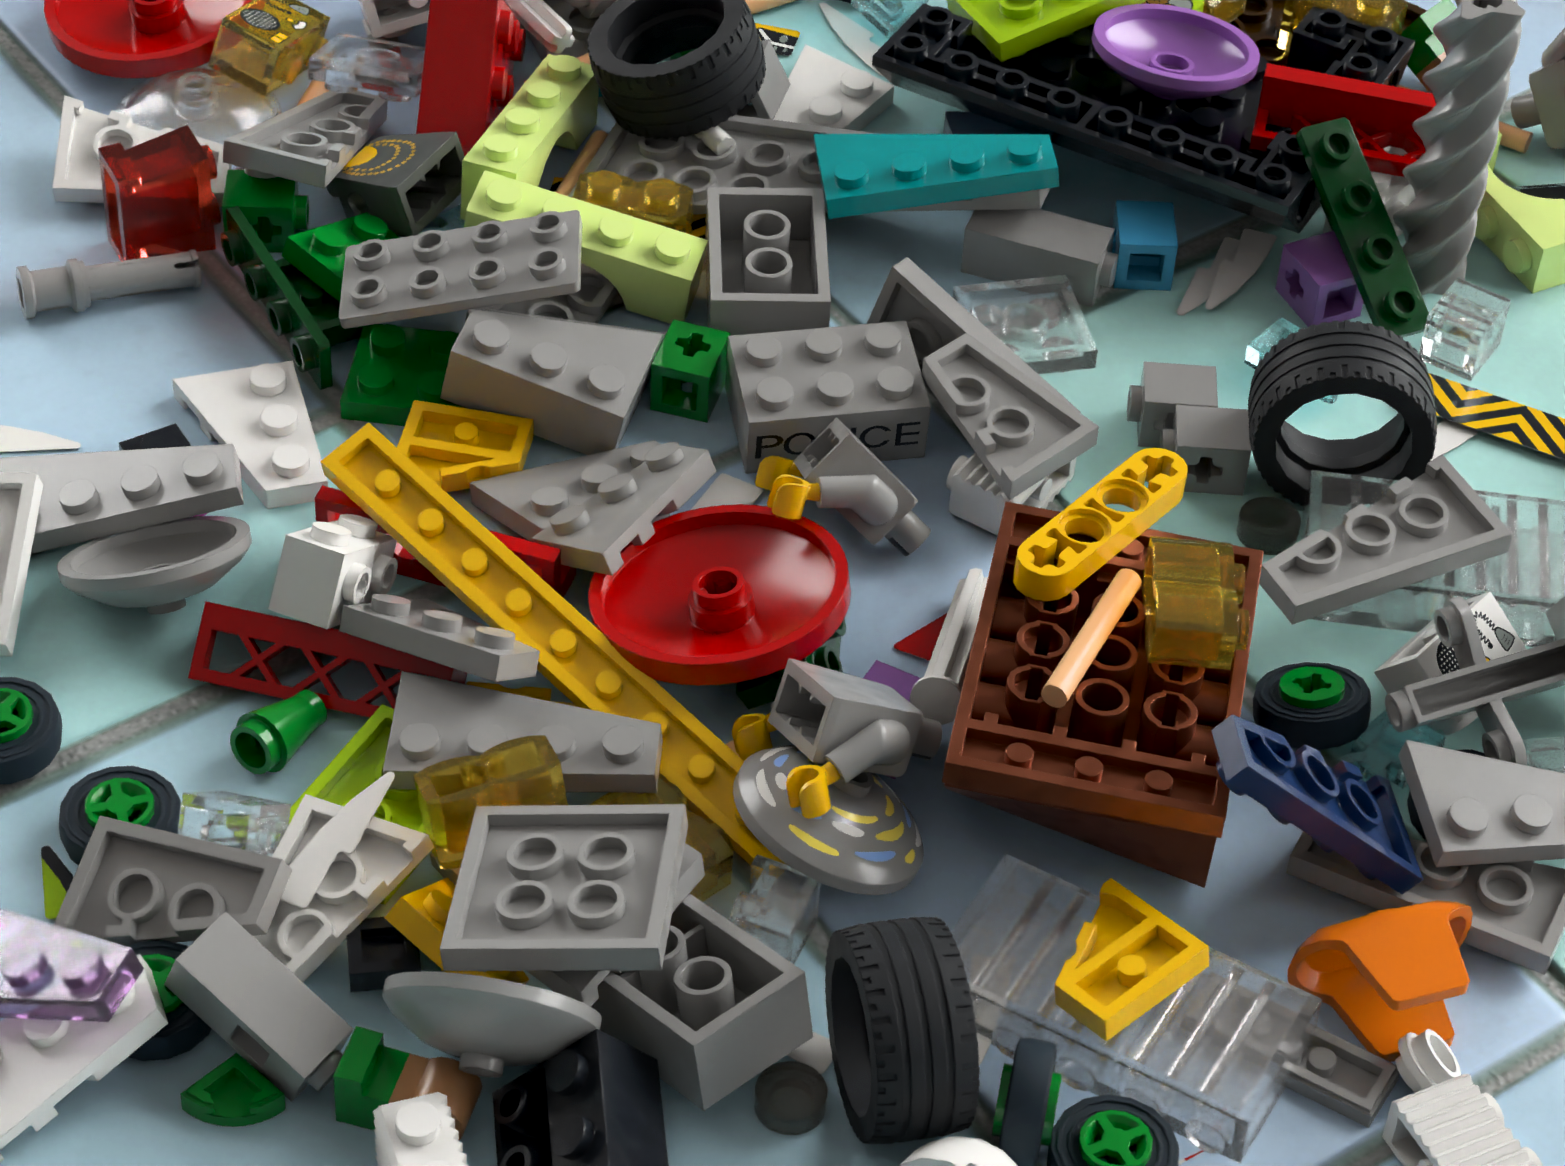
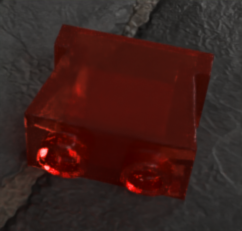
[98,125,221,261]

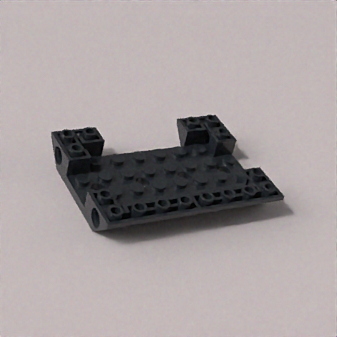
[872,3,1415,234]

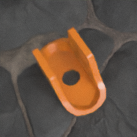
[1288,900,1473,1062]

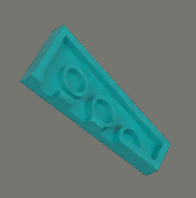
[813,134,1059,219]

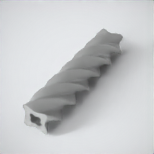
[1393,0,1525,297]

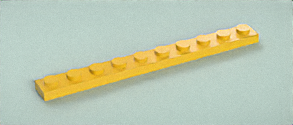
[320,422,792,886]

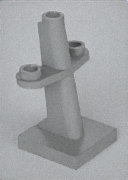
[1385,596,1565,765]

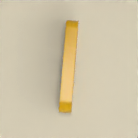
[1013,447,1188,601]

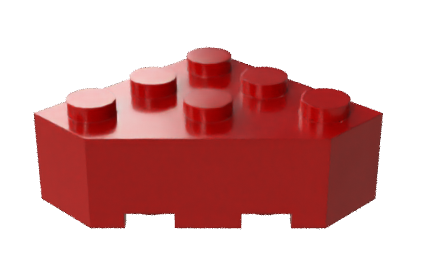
[416,0,526,156]

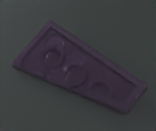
[0,908,144,1022]

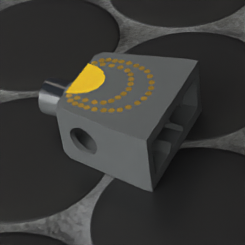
[326,132,465,237]

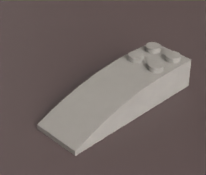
[430,791,813,1111]

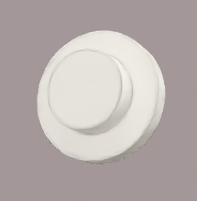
[1396,1029,1461,1092]

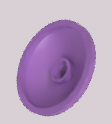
[1092,4,1260,100]

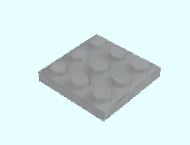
[440,804,688,972]

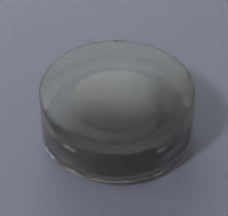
[1236,497,1301,555]
[754,1061,828,1135]

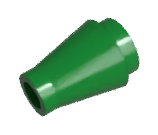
[230,690,327,774]

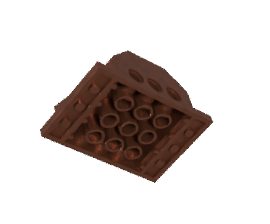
[942,502,1264,888]

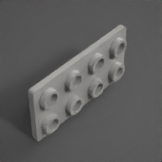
[339,210,582,329]

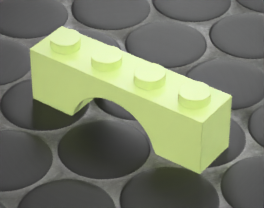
[460,54,599,220]
[1475,131,1565,294]
[464,170,708,324]

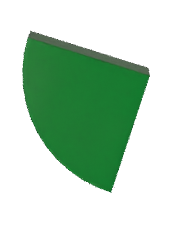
[180,1053,286,1127]

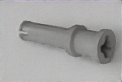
[16,249,202,320]

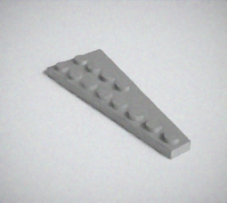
[568,115,1051,215]

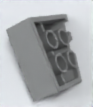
[440,308,666,455]

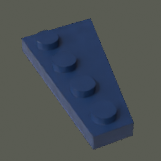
[1211,714,1423,895]

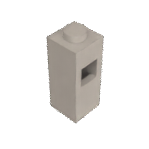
[961,209,1118,307]
[164,911,354,1102]

